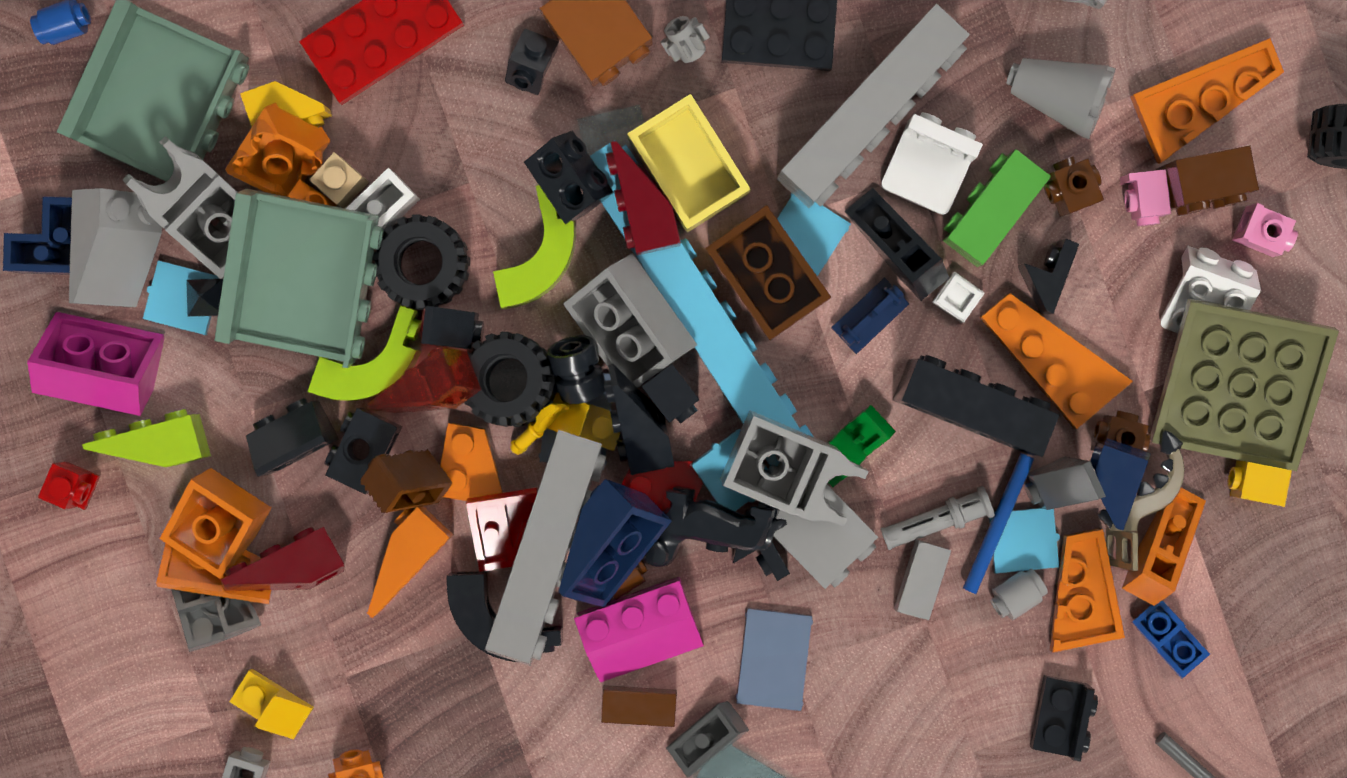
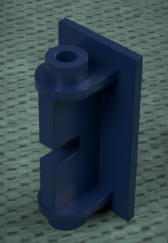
[831,277,909,354]

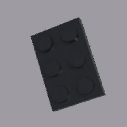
[721,0,837,71]

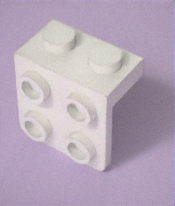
[881,112,983,215]
[1160,246,1261,333]

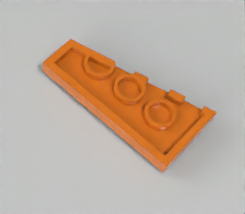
[1130,38,1284,164]

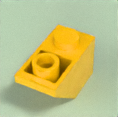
[240,81,332,128]

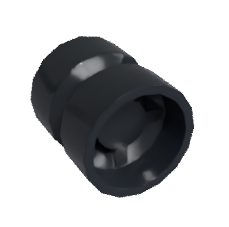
[547,335,605,404]

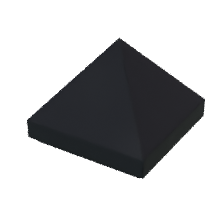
[186,279,223,317]

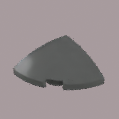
[171,589,261,652]

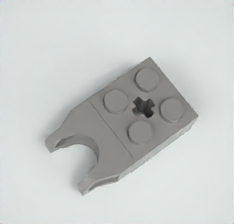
[123,136,237,279]
[720,410,869,526]

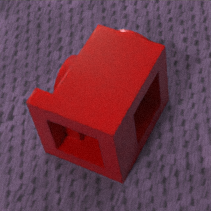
[38,462,100,510]

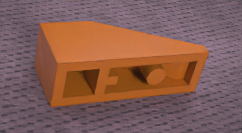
[1122,487,1206,606]
[367,506,454,619]

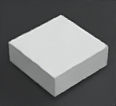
[932,272,984,323]

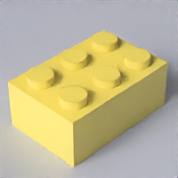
[627,94,751,233]

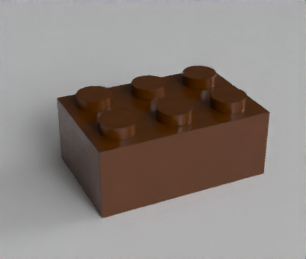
[705,205,832,341]

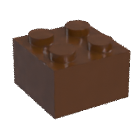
[1156,145,1259,216]

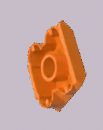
[225,103,330,197]

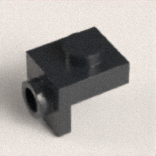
[505,29,559,95]

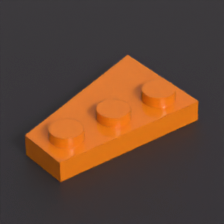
[156,513,272,604]
[1050,528,1125,653]

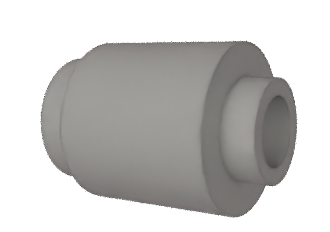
[990,569,1048,621]

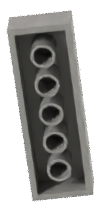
[777,3,970,208]
[485,430,606,666]

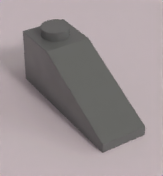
[1024,456,1106,510]

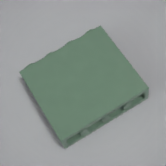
[57,0,249,182]
[214,189,383,368]

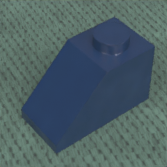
[1090,438,1151,531]

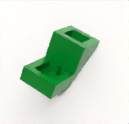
[827,405,896,487]

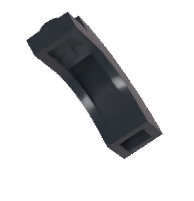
[446,571,563,662]

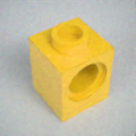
[1227,460,1292,507]

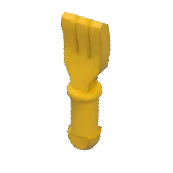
[510,403,570,455]

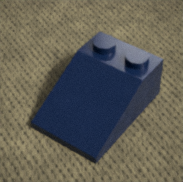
[558,479,672,607]

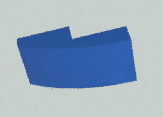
[1132,600,1210,679]

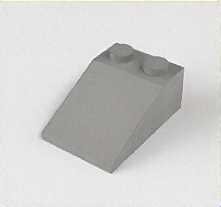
[69,188,162,307]

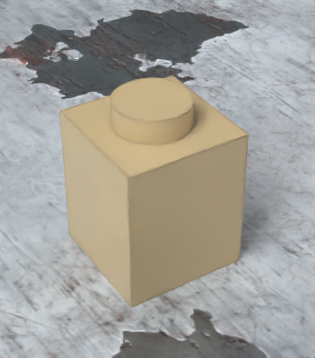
[309,152,369,209]

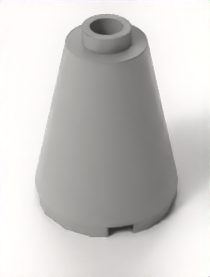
[1006,58,1116,139]

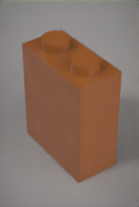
[540,0,653,87]

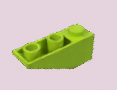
[82,409,211,467]

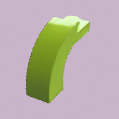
[493,185,576,309]
[308,305,422,400]

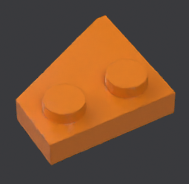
[440,423,503,501]

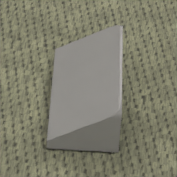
[894,539,951,620]

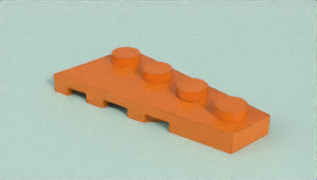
[979,293,1133,429]

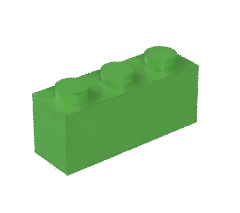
[942,149,1051,267]

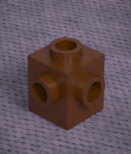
[1044,156,1104,217]
[1093,410,1151,452]

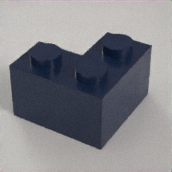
[3,197,72,275]

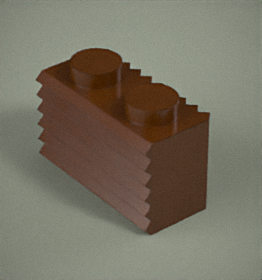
[361,449,453,513]

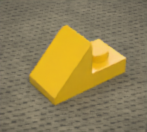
[548,392,620,451]
[229,669,314,739]

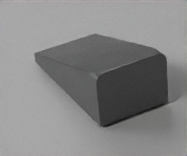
[666,701,749,778]

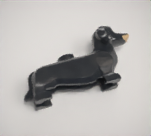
[645,486,787,567]

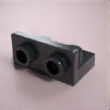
[1030,675,1098,762]

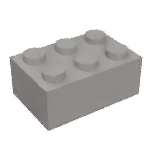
[563,253,697,388]

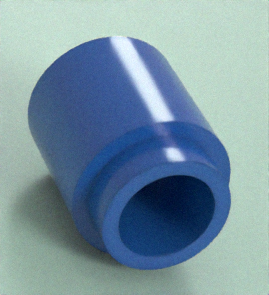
[30,0,91,45]

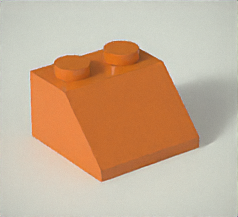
[159,468,272,579]

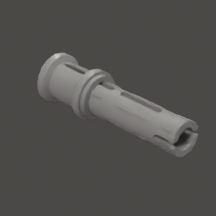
[880,485,995,550]

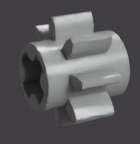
[661,16,710,63]

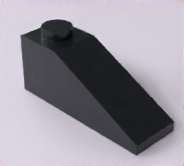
[845,188,949,301]

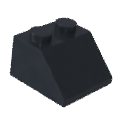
[246,398,339,477]

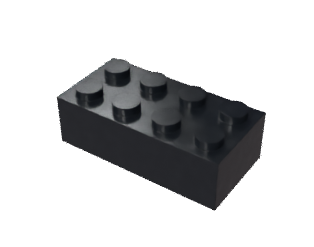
[893,355,1060,457]

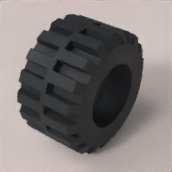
[1307,104,1347,169]
[373,214,470,310]
[458,332,556,427]

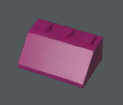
[27,312,164,416]
[574,576,704,683]

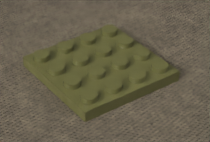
[1150,298,1339,471]

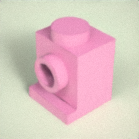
[1120,169,1171,226]
[1232,203,1298,257]

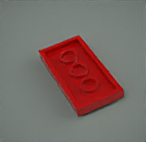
[299,0,464,105]

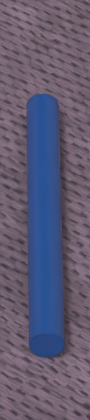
[963,453,1034,594]

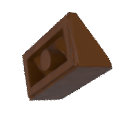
[601,685,677,727]

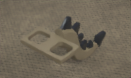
[1098,431,1185,571]

